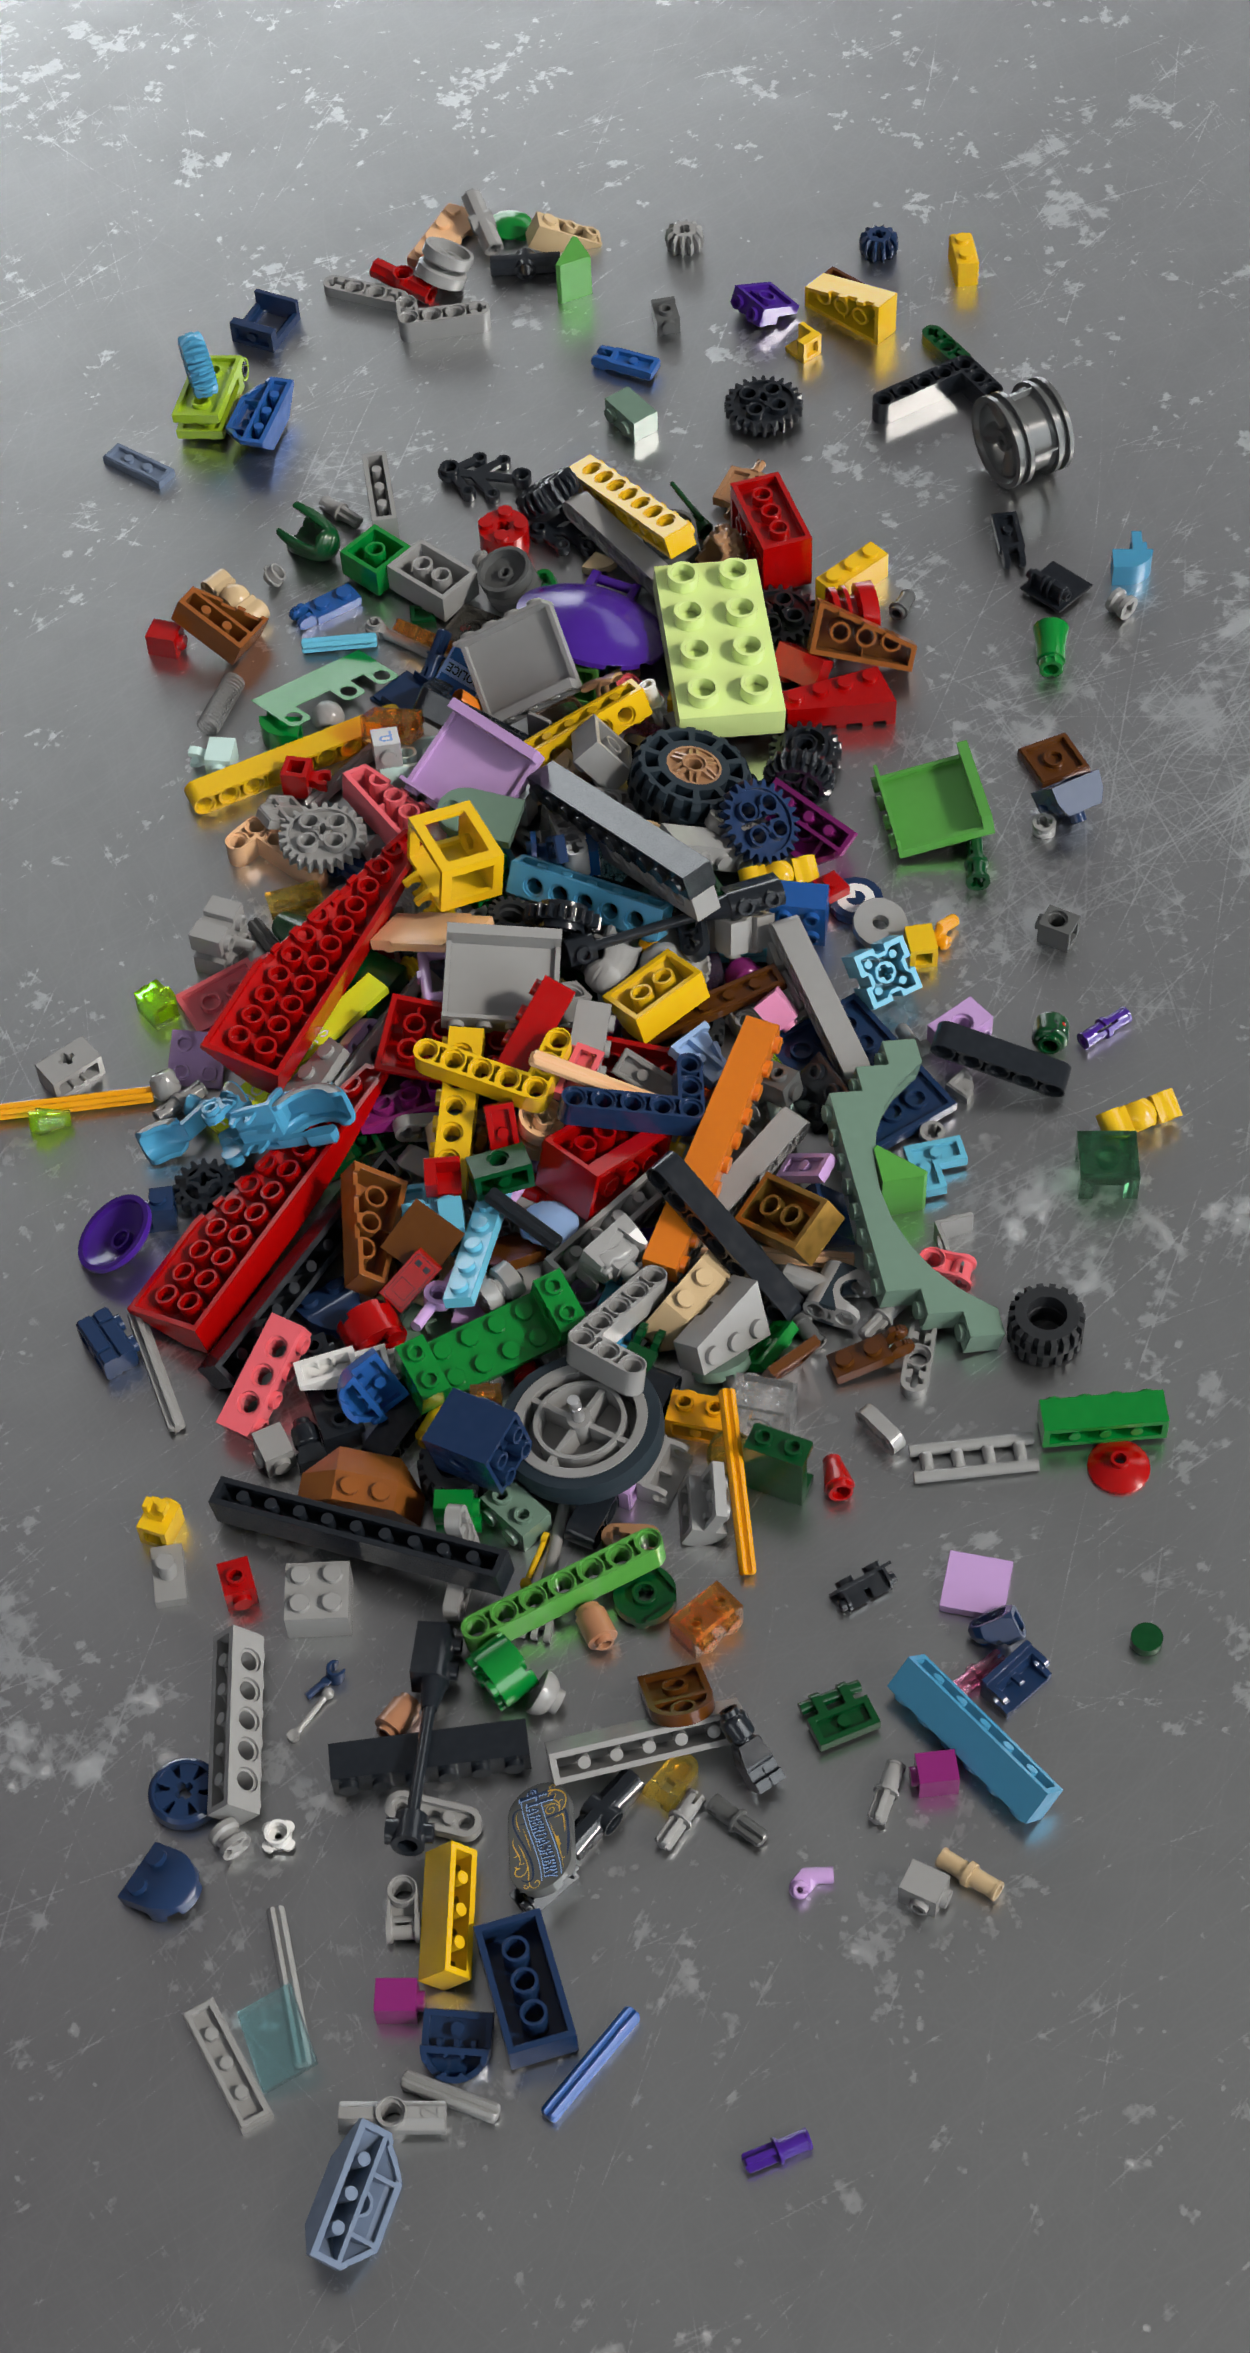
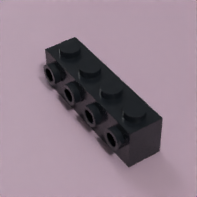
[299,1332,366,1454]

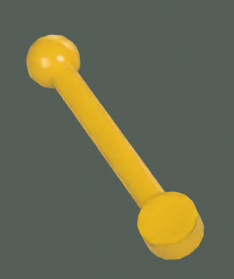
[519,1531,551,1589]

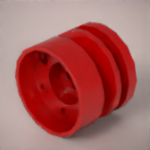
[824,580,881,626]

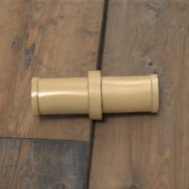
[935,1847,1004,1902]

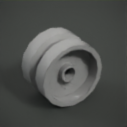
[415,237,474,292]

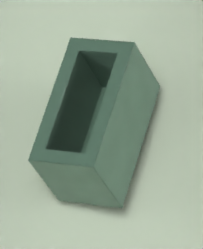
[604,386,658,443]

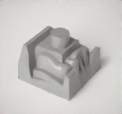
[576,1213,648,1291]

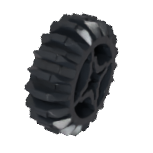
[515,467,581,520]
[762,746,835,806]

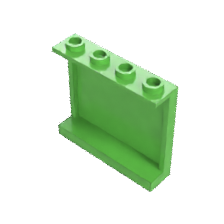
[870,740,995,859]

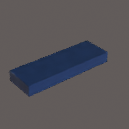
[545,834,569,864]

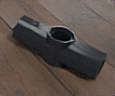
[490,248,560,280]
[574,1769,645,1861]

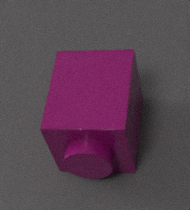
[909,1749,960,1798]
[373,1978,426,2024]

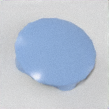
[520,1201,579,1251]

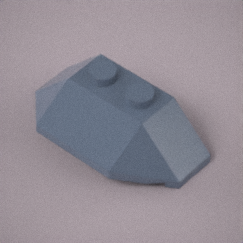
[305,2118,403,2271]

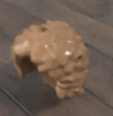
[695,523,747,563]

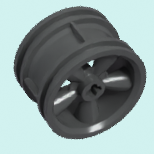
[971,376,1075,489]

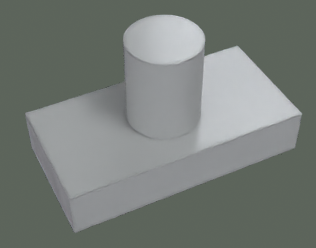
[150,1543,189,1609]

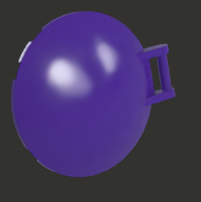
[516,569,664,671]

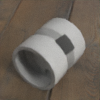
[476,1260,526,1314]

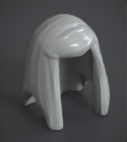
[583,925,643,995]

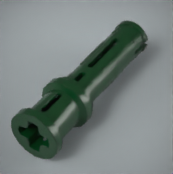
[964,837,990,891]

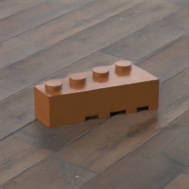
[340,1161,408,1298]

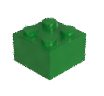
[339,524,411,596]

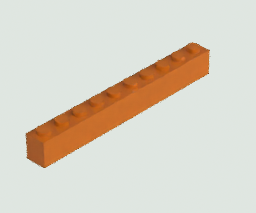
[642,1015,783,1283]

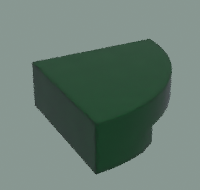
[409,605,437,630]

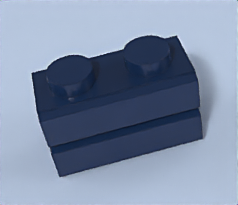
[76,1307,140,1380]

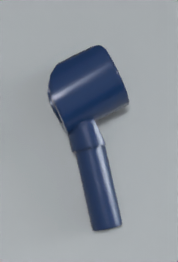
[304,1660,345,1700]

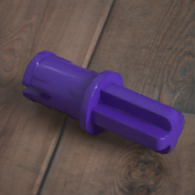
[741,2127,813,2174]

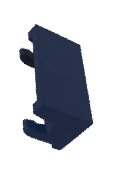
[980,1640,1052,1719]

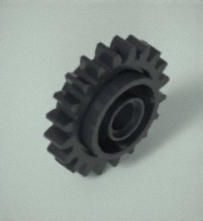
[769,721,842,770]
[523,899,602,939]

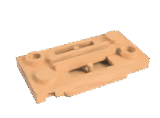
[370,912,495,953]

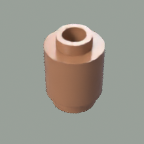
[575,1601,618,1651]
[375,1692,421,1737]

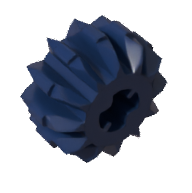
[859,224,898,263]

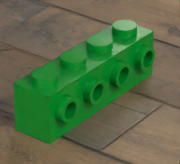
[1037,1389,1170,1448]

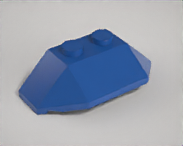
[225,377,294,450]

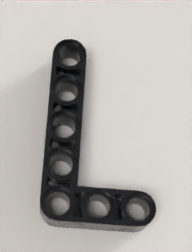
[872,355,1003,424]
[412,677,531,741]

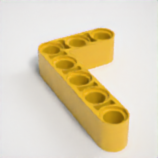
[413,1027,572,1113]

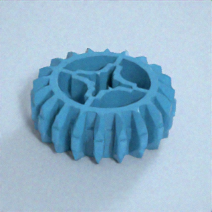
[178,331,219,399]

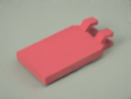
[174,951,270,1032]

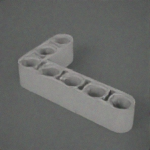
[566,1265,667,1397]

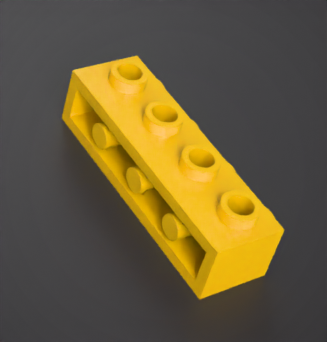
[418,1840,477,1991]

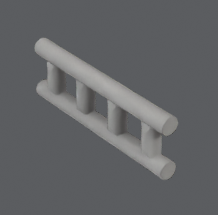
[908,1432,1039,1484]

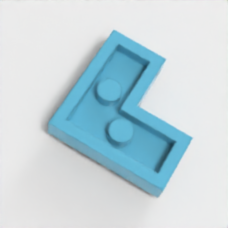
[903,1135,968,1198]

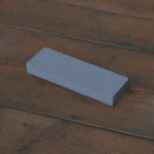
[103,443,176,490]

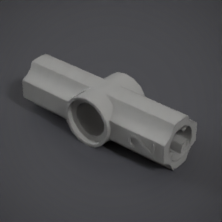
[461,188,504,255]
[338,2096,447,2140]

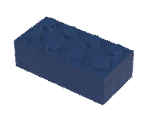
[473,1908,579,2070]

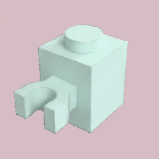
[188,737,239,774]

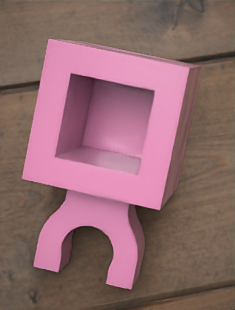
[753,986,799,1033]

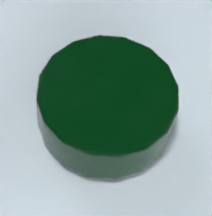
[1130,1622,1163,1656]

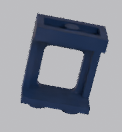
[229,288,301,353]

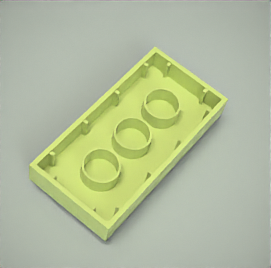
[653,558,786,738]

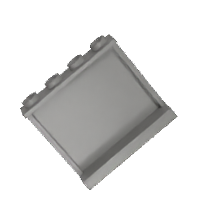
[452,598,582,725]
[441,922,562,1034]

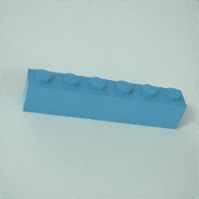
[887,1654,1063,1824]

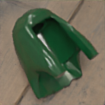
[276,501,341,562]

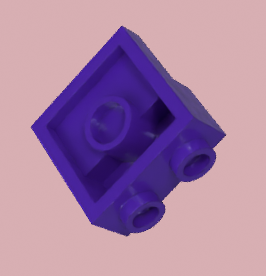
[730,282,799,327]

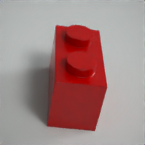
[775,641,834,687]

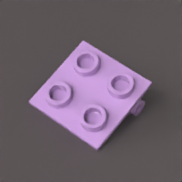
[168,1029,225,1089]

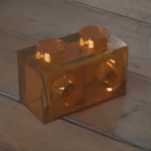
[669,1581,744,1660]

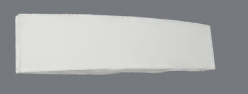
[293,1343,402,1391]

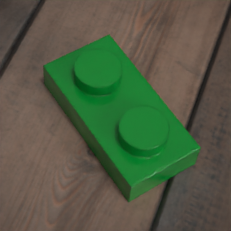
[746,1320,799,1373]

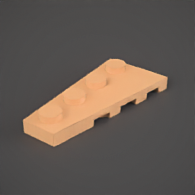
[407,203,474,267]

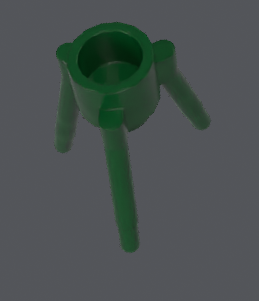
[670,481,713,540]

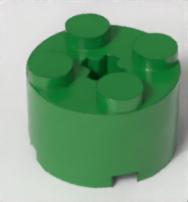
[465,1632,539,1712]

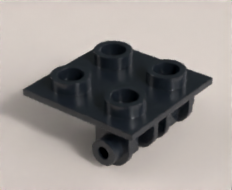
[1020,561,1093,613]
[793,1051,850,1133]

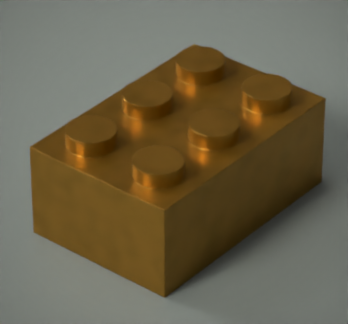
[735,1171,845,1266]

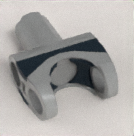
[783,1260,872,1329]

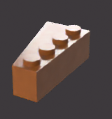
[807,597,917,672]

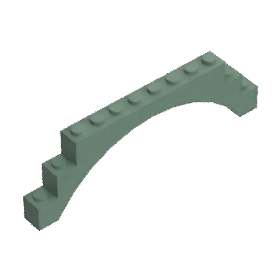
[821,1039,1006,1353]

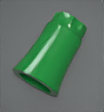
[1032,617,1069,677]

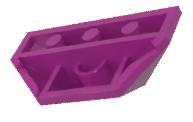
[763,777,858,865]

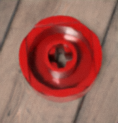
[478,505,530,555]
[337,1299,407,1352]

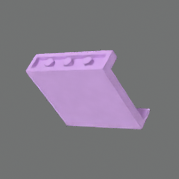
[399,697,545,810]

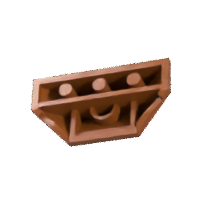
[298,1446,425,1527]

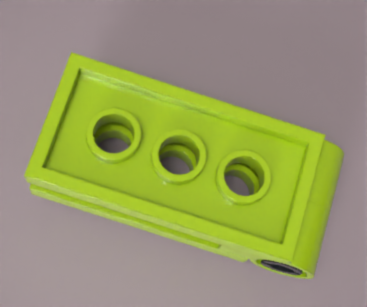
[171,355,249,440]

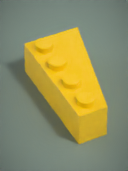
[805,273,897,346]

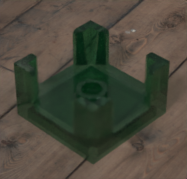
[1075,1130,1141,1199]

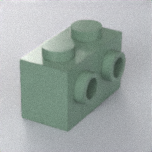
[480,1481,552,1552]

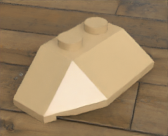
[644,1249,732,1352]

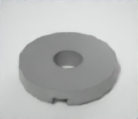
[852,898,908,948]

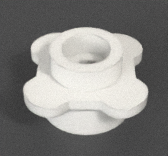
[262,1819,295,1853]

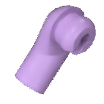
[789,1866,834,1900]

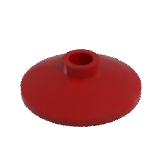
[1087,1441,1150,1495]

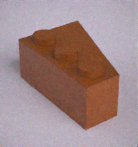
[171,586,269,666]

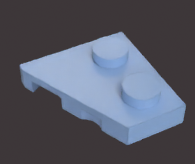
[667,1021,727,1090]

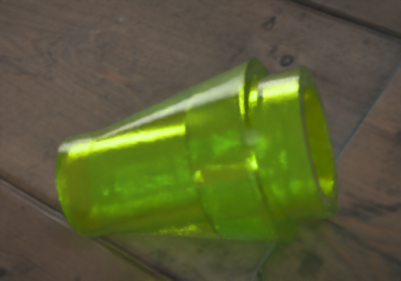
[28,1108,71,1136]

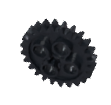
[724,375,803,437]
[762,584,816,652]

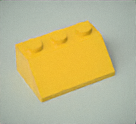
[602,948,710,1043]

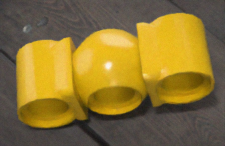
[738,854,820,883]
[1095,1088,1183,1143]

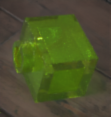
[134,979,180,1030]

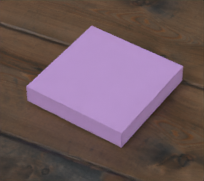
[939,1550,1014,1618]

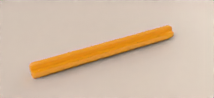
[0,1086,155,1121]
[718,1388,756,1576]

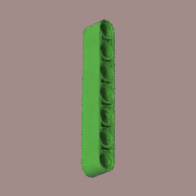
[460,1528,666,1653]

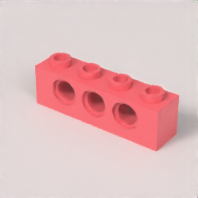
[216,1312,312,1442]

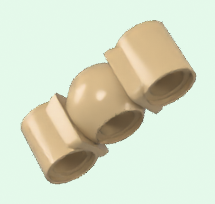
[200,568,270,618]

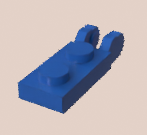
[590,345,661,381]
[289,583,362,630]

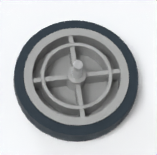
[504,1357,665,1505]

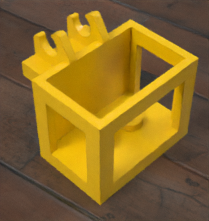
[402,800,504,913]

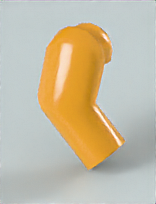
[934,914,959,950]

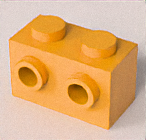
[665,1389,724,1447]

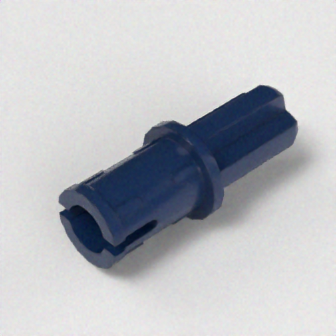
[420,629,452,680]

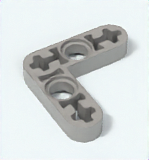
[443,1503,480,1622]

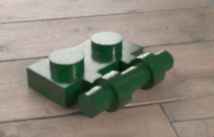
[797,1679,881,1752]

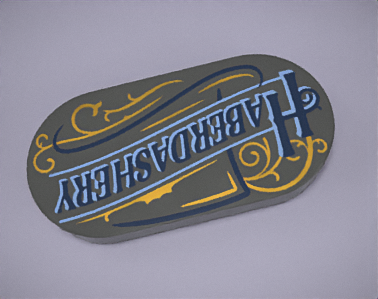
[508,1782,576,1898]

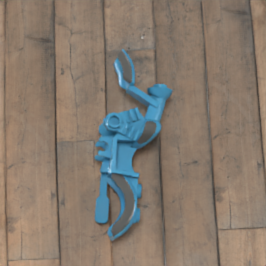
[135,1080,356,1168]

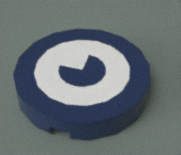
[829,877,883,924]

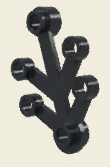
[438,452,532,504]
[529,506,596,557]

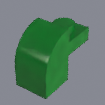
[259,712,304,750]

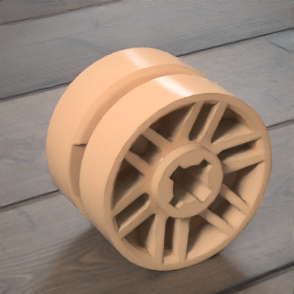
[516,1099,566,1161]

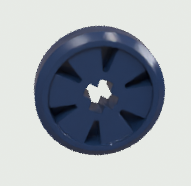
[148,1758,213,1831]

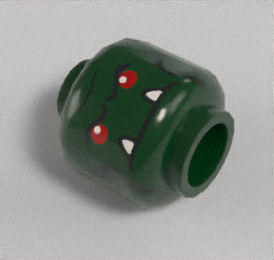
[1031,1011,1070,1054]

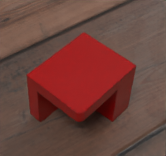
[423,1156,462,1198]

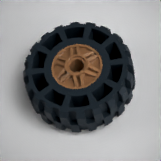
[627,726,752,828]

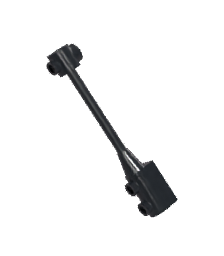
[562,872,786,967]
[384,1621,463,1856]

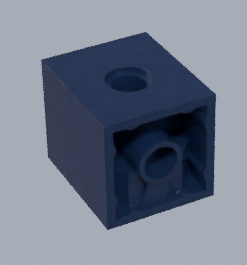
[422,1387,533,1495]

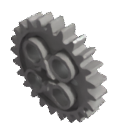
[278,802,368,874]

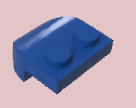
[337,1347,410,1425]

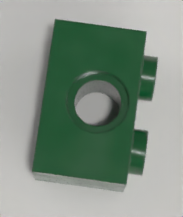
[465,1142,536,1202]

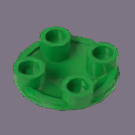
[493,210,532,242]

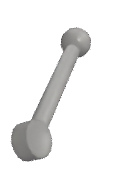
[286,1687,334,1743]

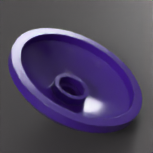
[78,1194,152,1274]

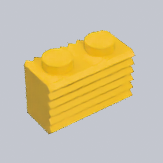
[948,232,980,287]

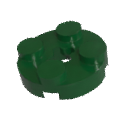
[613,1567,677,1630]

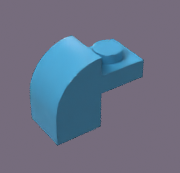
[1110,531,1153,586]

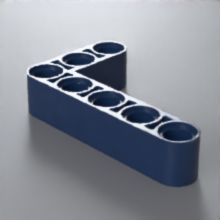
[557,1053,705,1137]

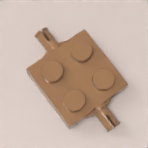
[712,459,766,521]

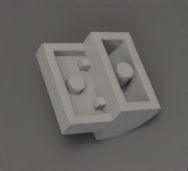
[677,1460,731,1546]

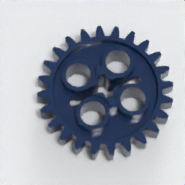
[717,778,801,866]

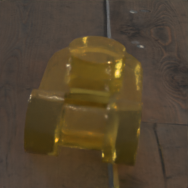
[642,1754,699,1813]

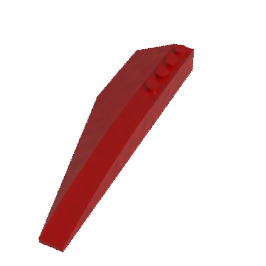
[200,828,422,1094]
[127,1063,389,1353]

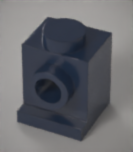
[146,1186,179,1233]

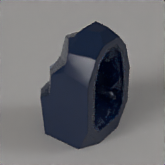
[968,1605,1027,1646]

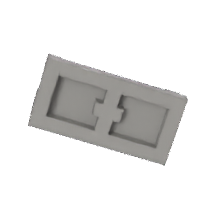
[636,1434,693,1510]

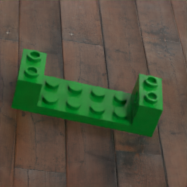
[393,1268,586,1415]

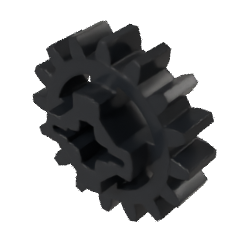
[172,1158,236,1217]

